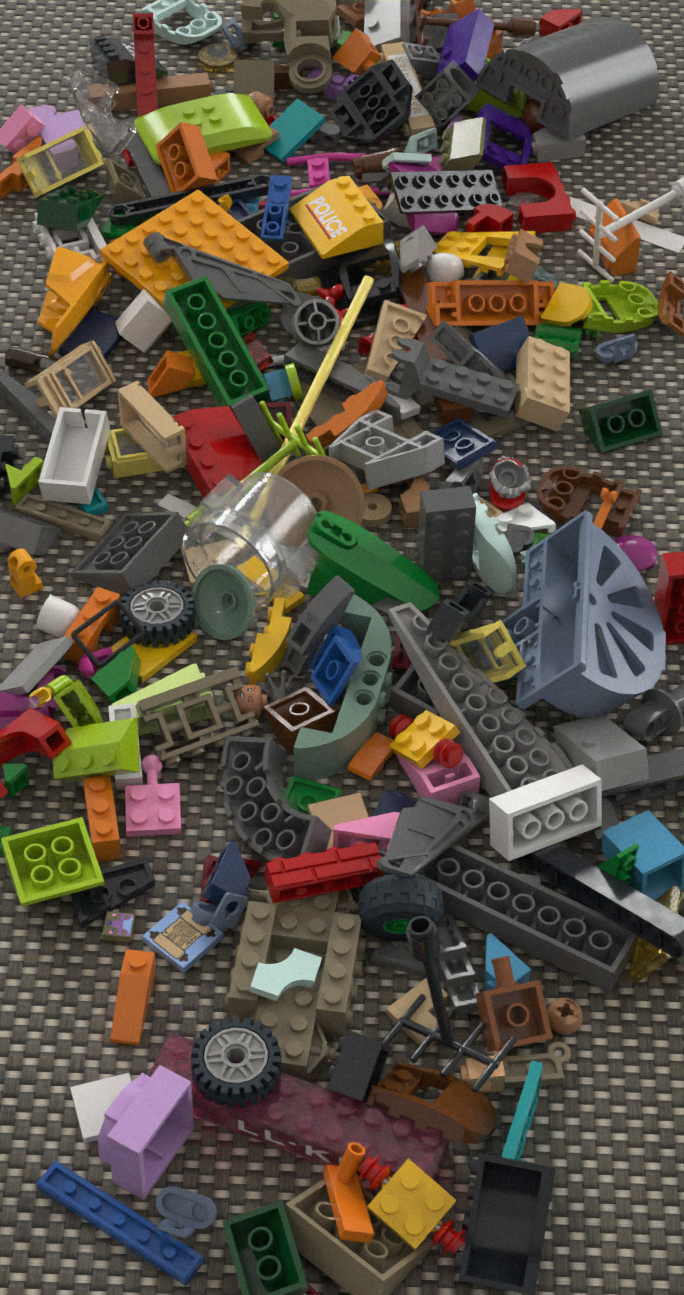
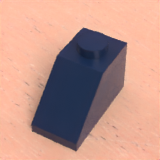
[201,841,251,912]

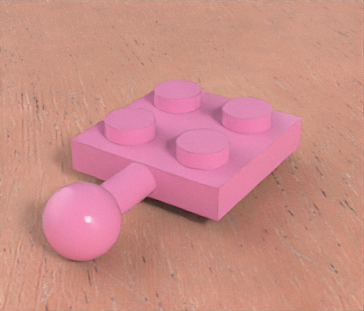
[125,755,181,837]

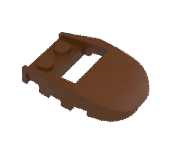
[537,466,642,537]
[367,1062,497,1144]

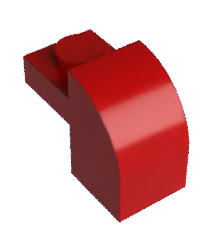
[466,204,514,232]

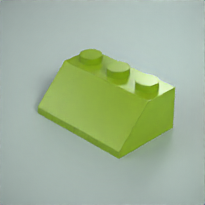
[53,718,140,782]

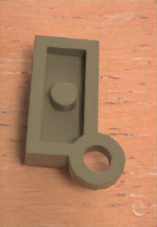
[502,1042,571,1089]

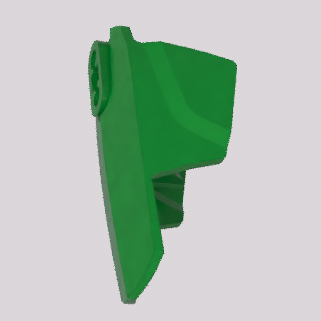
[306,511,440,613]

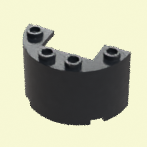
[454,1153,556,1295]

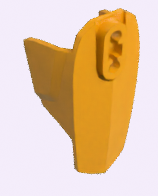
[37,247,114,356]

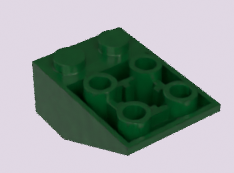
[37,186,104,232]

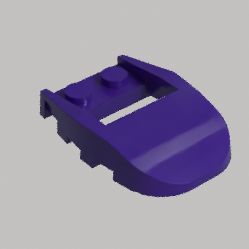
[476,103,532,170]

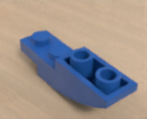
[261,175,292,241]

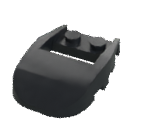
[339,238,403,306]

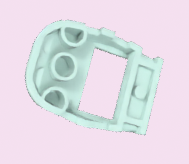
[141,0,222,45]
[472,493,516,593]

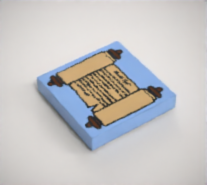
[143,901,224,974]

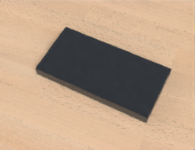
[317,265,382,330]

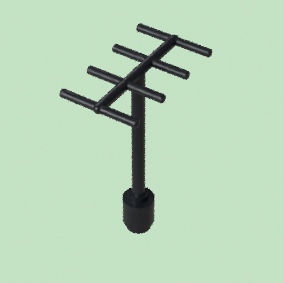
[382,916,517,1093]

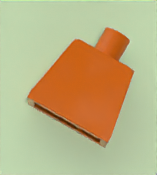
[332,28,381,76]

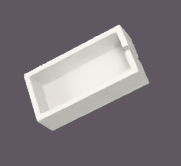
[38,407,110,504]

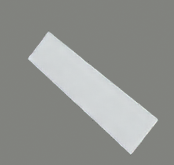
[570,197,684,253]

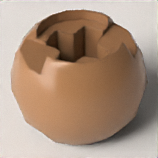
[547,998,583,1035]

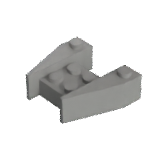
[328,409,445,490]

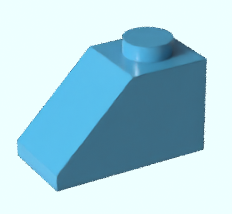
[262,368,293,403]
[484,933,531,991]

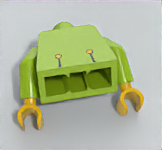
[29,675,103,727]

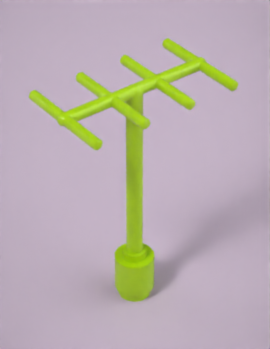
[184,401,326,538]

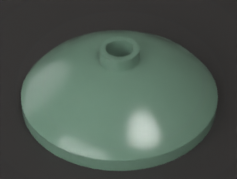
[191,564,255,640]

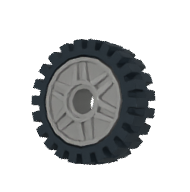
[119,580,195,648]
[191,1017,281,1109]

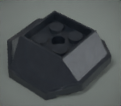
[329,59,413,144]

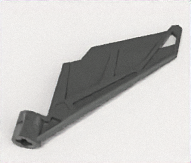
[143,232,302,309]
[377,790,492,878]

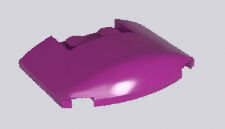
[388,162,459,236]

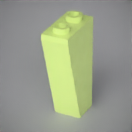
[112,664,215,736]

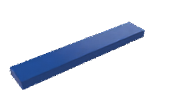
[36,1160,205,1286]

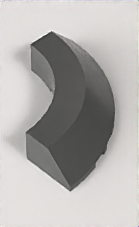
[220,736,332,860]

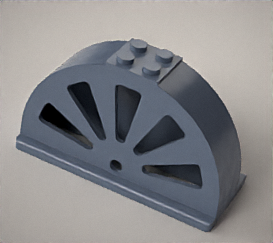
[484,510,666,718]

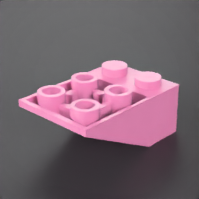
[396,753,480,804]

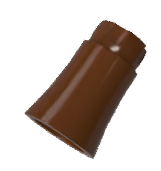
[352,147,396,178]

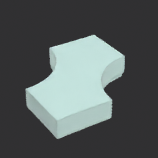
[249,948,322,1001]

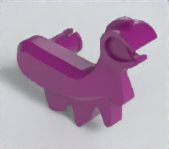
[0,665,66,731]

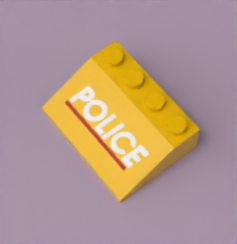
[289,176,383,259]

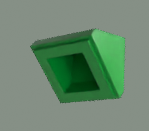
[3,763,29,799]

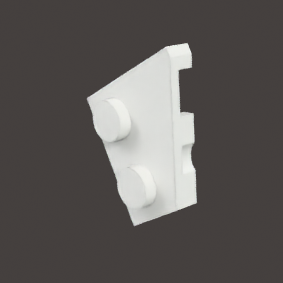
[495,503,556,535]

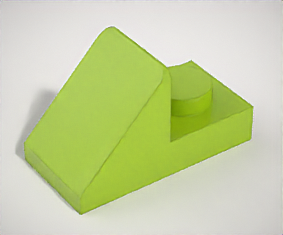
[5,456,44,505]

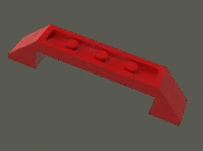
[133,13,158,117]

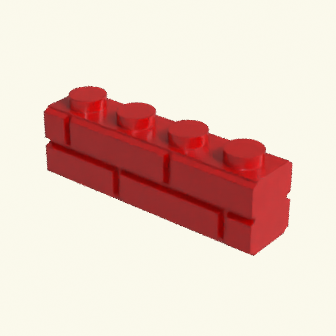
[265,842,385,904]

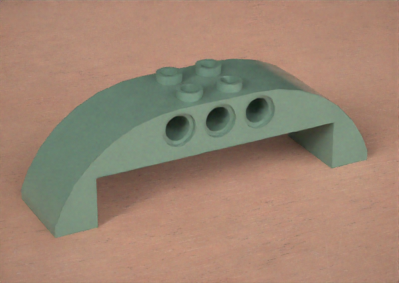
[294,595,393,781]

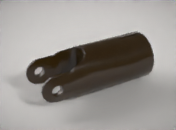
[5,346,58,375]

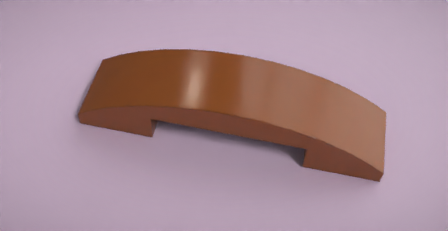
[658,271,684,337]

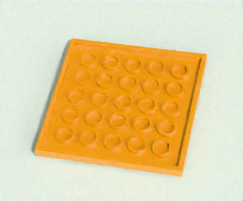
[100,190,289,310]

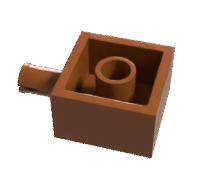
[475,956,553,1052]

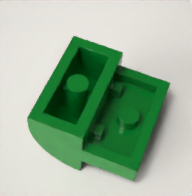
[533,323,582,359]

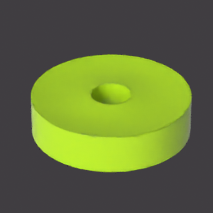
[285,363,304,401]

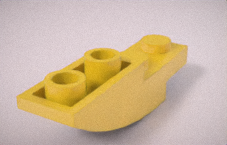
[245,597,292,685]

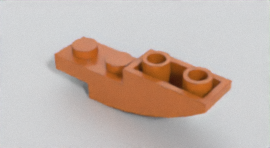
[0,136,44,200]
[306,379,388,449]

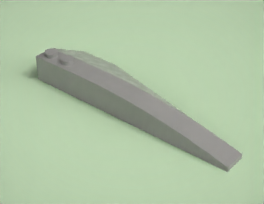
[387,602,574,797]

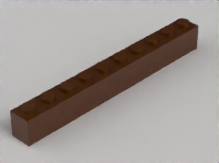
[398,267,474,426]

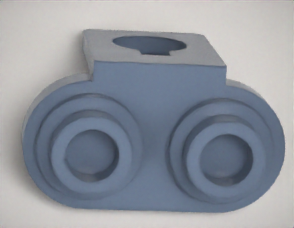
[221,18,252,53]
[595,334,638,364]
[190,892,249,931]
[156,1186,217,1238]

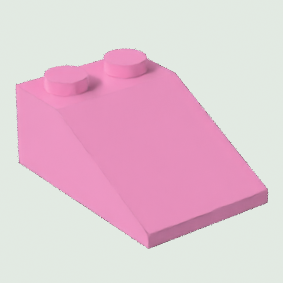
[333,812,400,867]

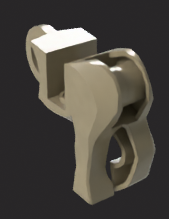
[241,0,338,94]

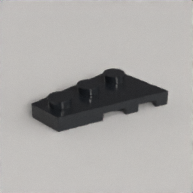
[70,858,155,929]

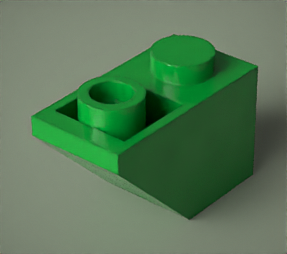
[91,646,141,705]

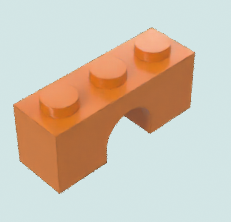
[63,587,121,664]
[83,775,121,862]

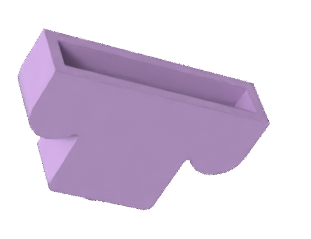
[29,105,93,171]

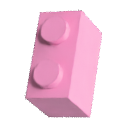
[0,104,45,154]

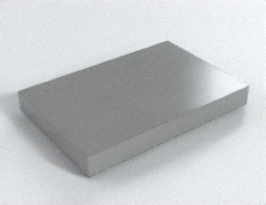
[0,636,74,695]

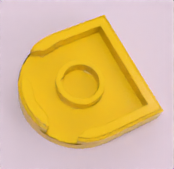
[541,282,593,327]

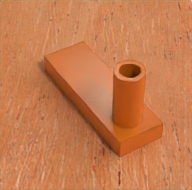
[323,1142,374,1243]

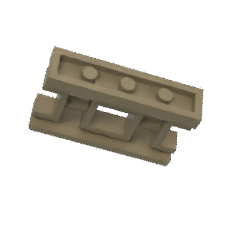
[135,666,260,766]

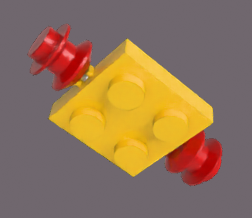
[389,710,463,769]
[358,1155,466,1255]

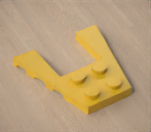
[432,231,536,276]

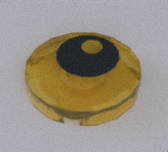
[198,43,238,72]

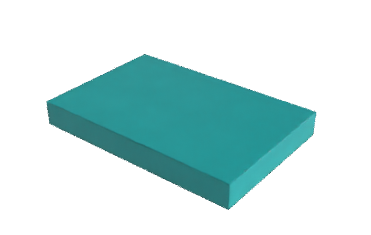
[263,99,326,163]

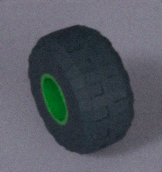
[358,874,444,941]

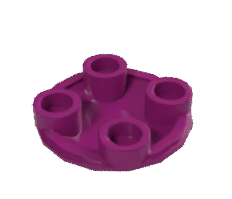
[614,535,658,571]

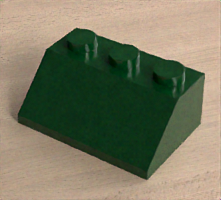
[579,389,664,453]
[222,1200,309,1295]

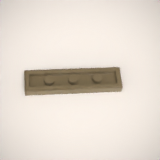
[14,493,112,542]

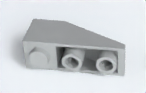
[400,225,437,273]

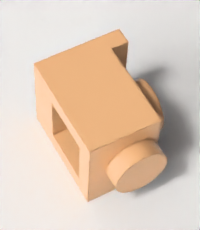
[459,1050,505,1093]

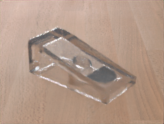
[506,192,540,219]

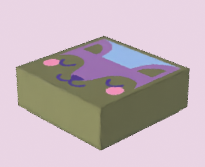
[102,911,136,943]

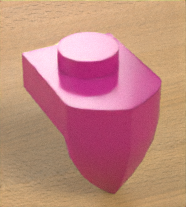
[78,647,113,680]

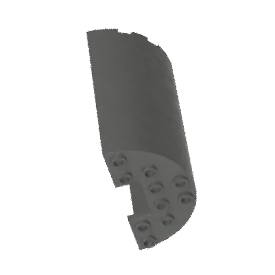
[476,17,659,140]

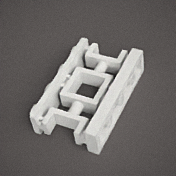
[32,213,111,269]

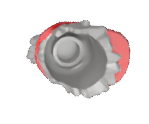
[489,455,531,511]

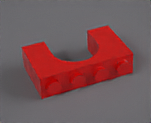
[501,162,576,233]
[0,708,72,799]

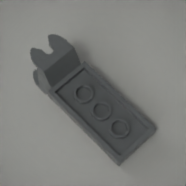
[385,338,520,418]

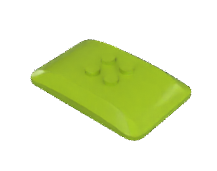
[134,94,272,165]

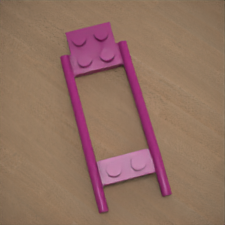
[287,152,442,196]

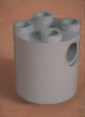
[290,299,339,348]

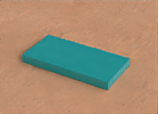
[501,1060,543,1160]

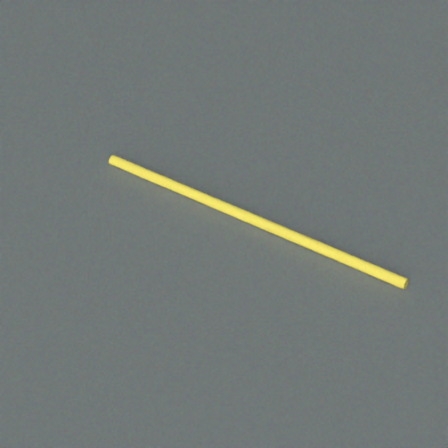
[232,276,374,555]

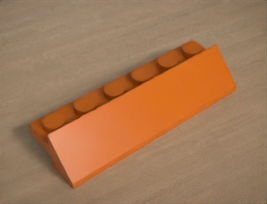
[425,280,554,326]

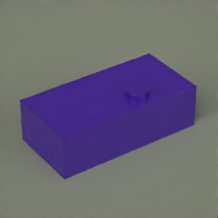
[435,8,494,82]

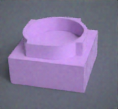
[98,1065,194,1200]

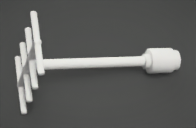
[577,177,684,283]

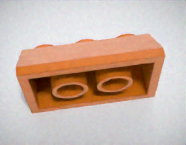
[155,122,218,193]
[588,198,641,276]

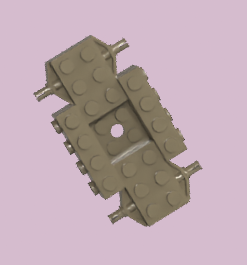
[224,888,367,1085]

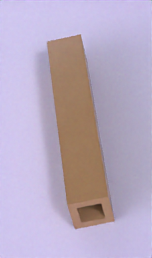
[87,72,214,114]

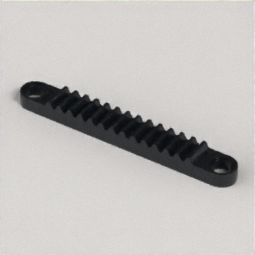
[109,174,270,226]

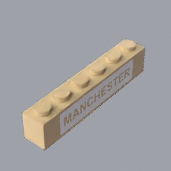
[378,42,435,140]

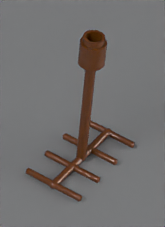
[410,0,536,46]

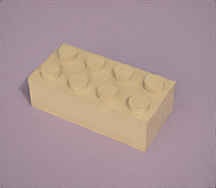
[515,336,570,431]

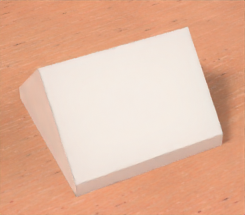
[115,289,172,353]

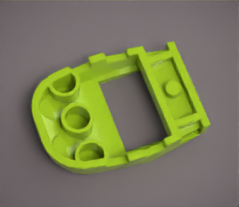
[581,280,658,333]

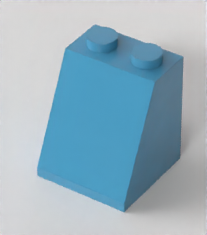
[602,810,684,903]

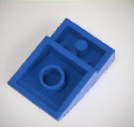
[309,625,361,706]

